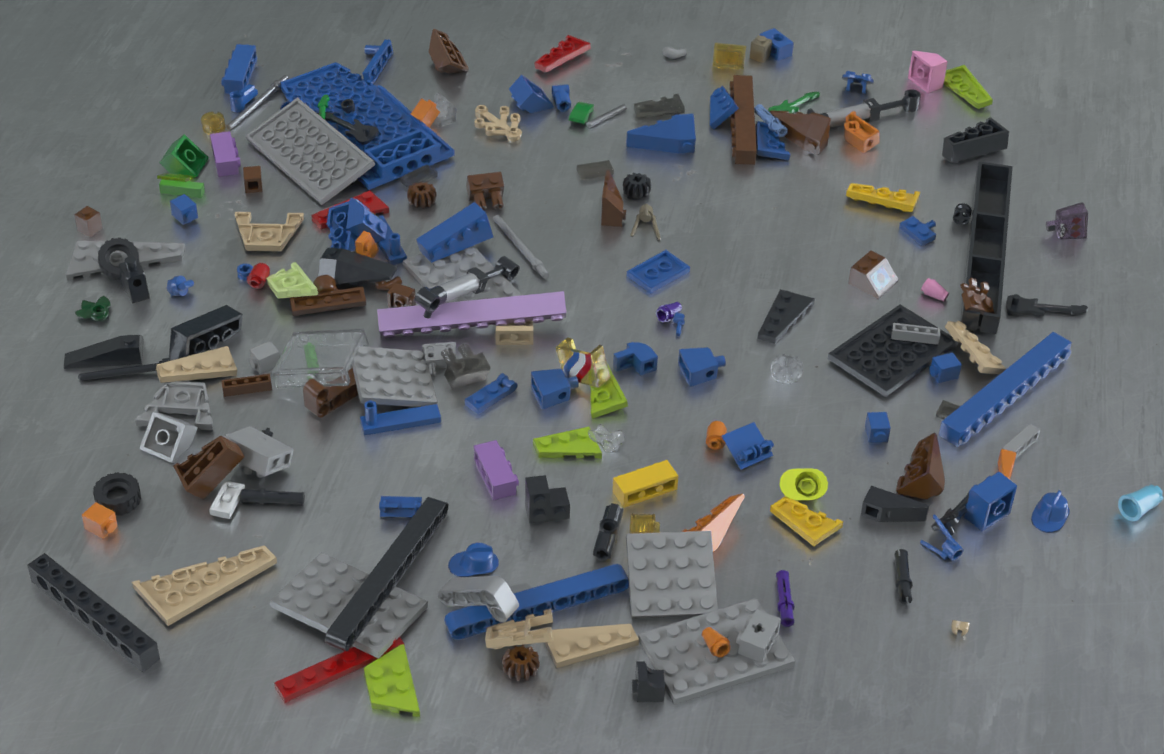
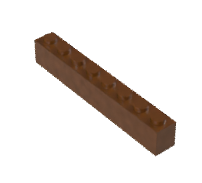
[729,75,756,165]

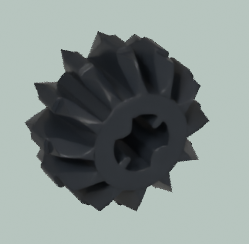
[623,172,651,199]

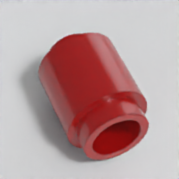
[247,263,270,289]

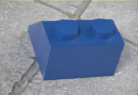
[509,75,554,113]
[346,198,387,243]

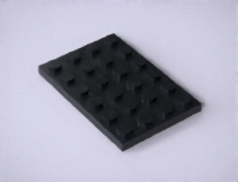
[828,304,958,397]

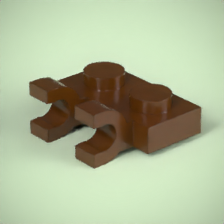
[960,278,995,315]

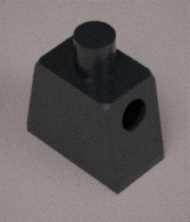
[119,256,150,304]

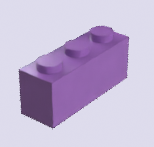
[210,131,241,177]
[474,440,519,501]

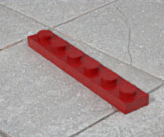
[274,637,405,703]

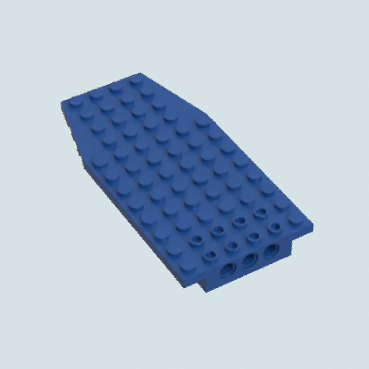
[280,62,455,190]

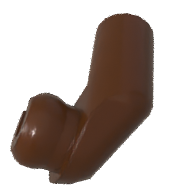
[374,276,402,290]

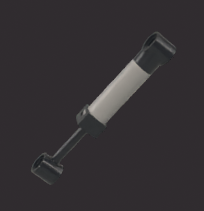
[807,89,921,128]
[414,256,520,319]

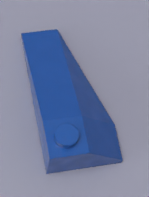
[626,114,696,154]

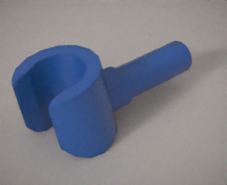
[673,312,685,336]

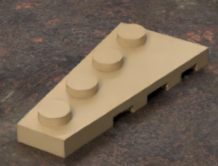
[945,321,1006,374]
[544,624,639,668]

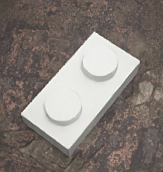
[210,481,245,519]

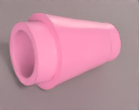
[921,278,949,302]

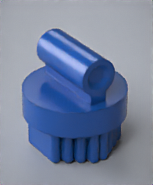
[167,275,194,297]

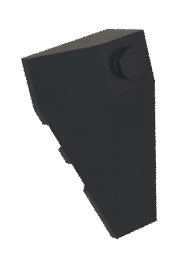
[318,247,397,288]
[64,335,144,369]

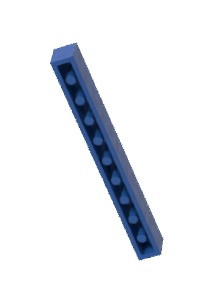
[939,332,1072,447]

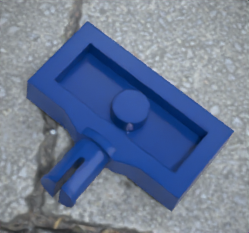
[899,216,936,246]

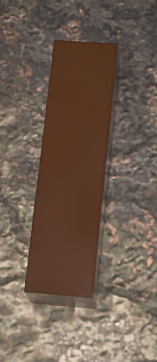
[221,374,272,397]

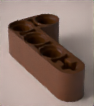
[303,368,359,418]

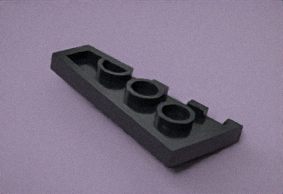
[757,289,815,343]

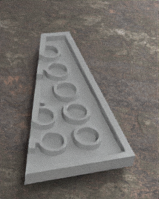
[66,240,185,280]

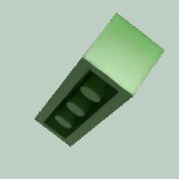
[159,178,205,198]

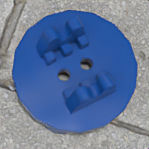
[842,71,874,94]

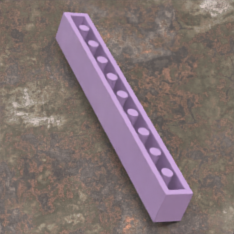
[377,291,566,338]

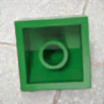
[159,134,209,178]

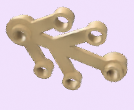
[475,105,522,141]

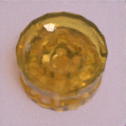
[201,111,226,135]

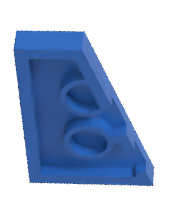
[710,86,739,130]
[755,121,790,160]

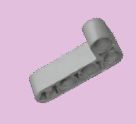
[437,576,519,622]

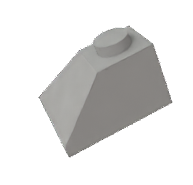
[139,412,198,463]

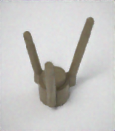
[630,204,661,240]

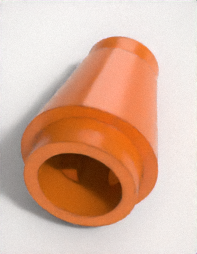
[702,627,731,658]

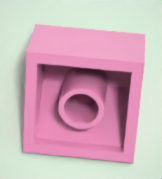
[908,51,948,93]

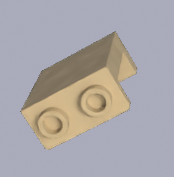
[496,321,533,345]

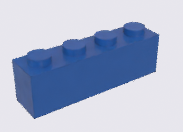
[221,44,257,94]

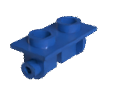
[379,496,422,518]

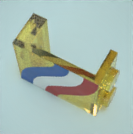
[555,337,611,388]

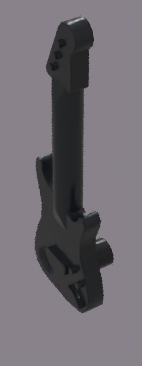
[317,112,379,145]
[1006,294,1088,316]
[931,492,970,535]

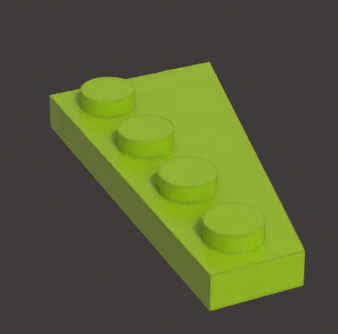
[944,65,993,109]

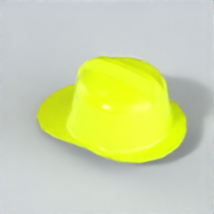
[779,468,828,500]

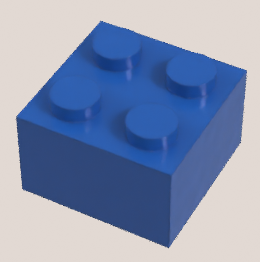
[964,472,1017,532]

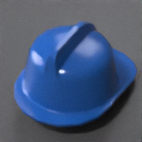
[1031,490,1070,533]
[448,542,499,577]

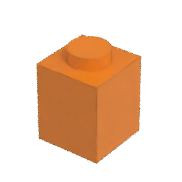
[411,98,440,128]
[82,502,118,539]

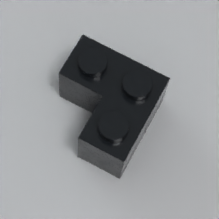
[525,475,570,524]

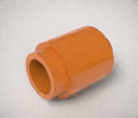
[706,421,727,450]

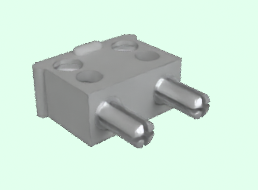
[422,342,456,376]

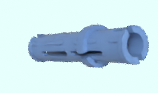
[754,104,787,137]

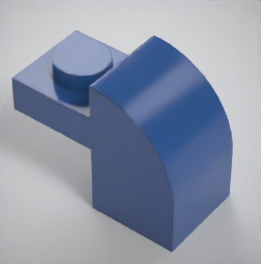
[613,342,658,376]

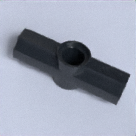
[593,503,624,561]

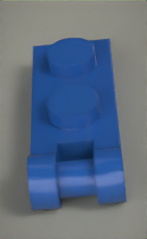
[465,373,518,414]

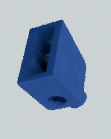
[678,347,726,387]
[531,369,579,410]

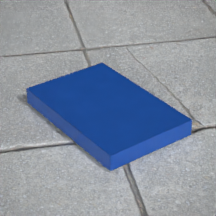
[626,250,690,294]

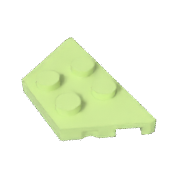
[266,262,318,298]

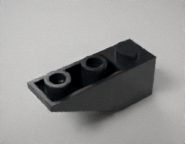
[861,485,930,522]

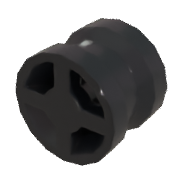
[953,203,972,225]

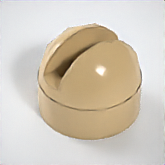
[951,620,970,636]

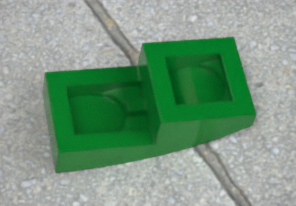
[568,102,594,124]

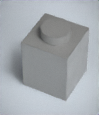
[249,341,281,374]

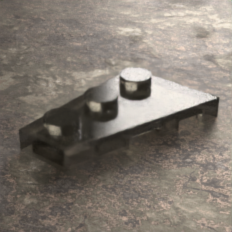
[634,94,685,118]

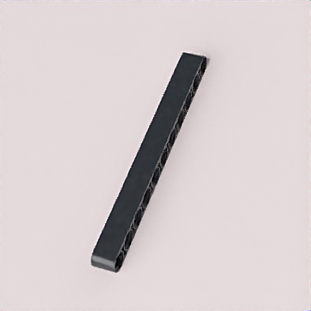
[325,497,449,651]

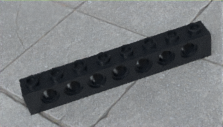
[27,553,160,672]

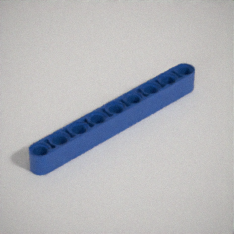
[444,564,629,640]

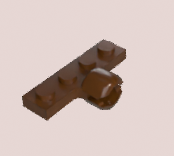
[290,275,366,316]

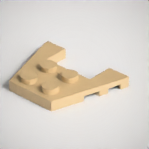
[235,212,304,252]
[485,609,553,649]

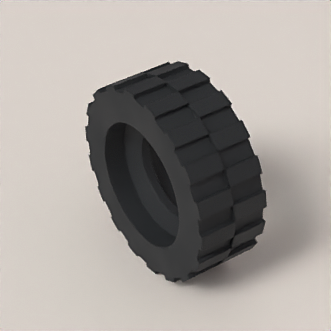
[98,237,139,280]
[93,472,141,516]

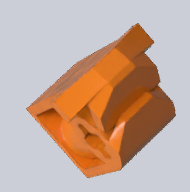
[844,111,880,153]

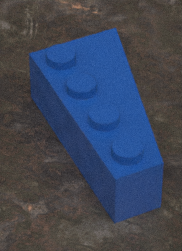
[416,202,493,263]

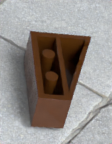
[173,435,244,500]

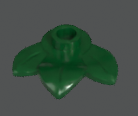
[75,296,111,321]

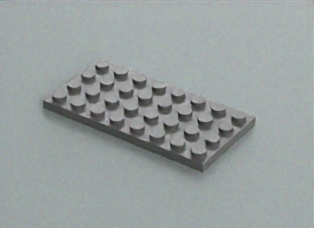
[245,97,375,205]

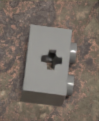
[736,609,781,663]

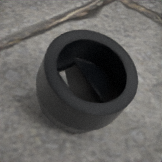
[341,99,355,114]

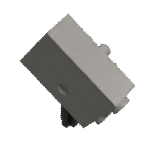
[224,426,294,478]

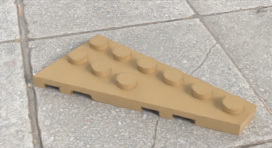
[132,545,277,626]

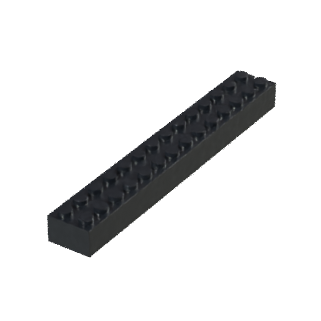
[960,161,1013,334]

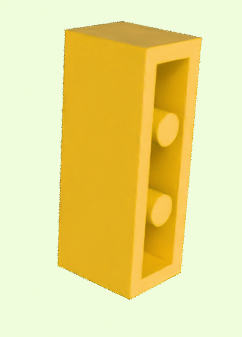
[612,460,679,508]

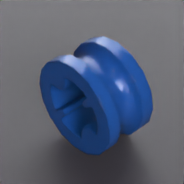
[237,263,253,281]

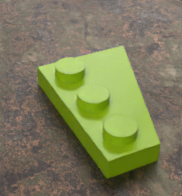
[533,426,602,459]

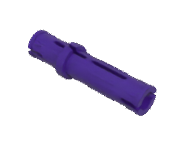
[776,570,795,627]

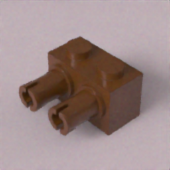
[466,172,504,210]

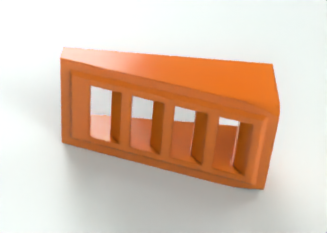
[998,449,1017,479]

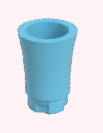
[1118,485,1163,521]

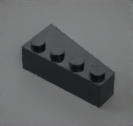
[942,117,1009,163]
[169,305,243,361]

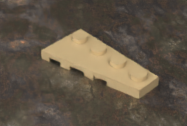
[156,346,237,383]

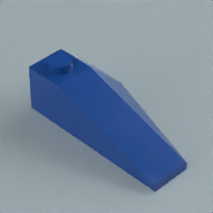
[327,199,370,252]

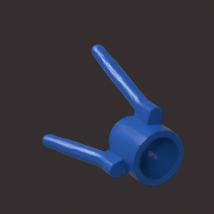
[920,515,964,561]

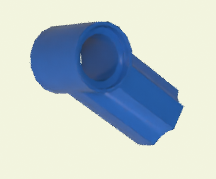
[230,84,258,112]
[552,84,571,112]

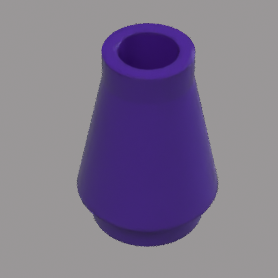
[656,302,682,323]

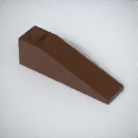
[601,170,627,227]

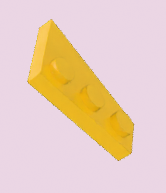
[770,496,843,546]

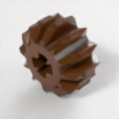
[407,181,437,208]
[502,644,540,682]

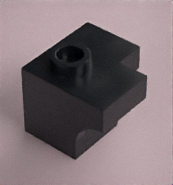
[632,661,665,702]

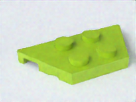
[364,644,420,717]

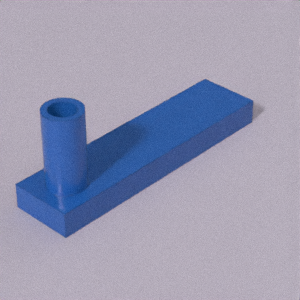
[362,39,394,84]
[377,215,407,265]
[360,401,441,436]

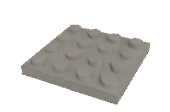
[349,346,438,407]
[626,531,718,619]

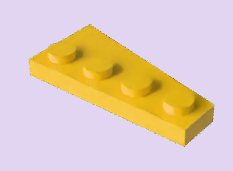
[846,183,920,212]

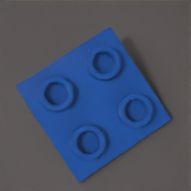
[721,422,774,470]

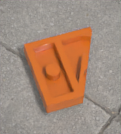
[355,231,379,258]

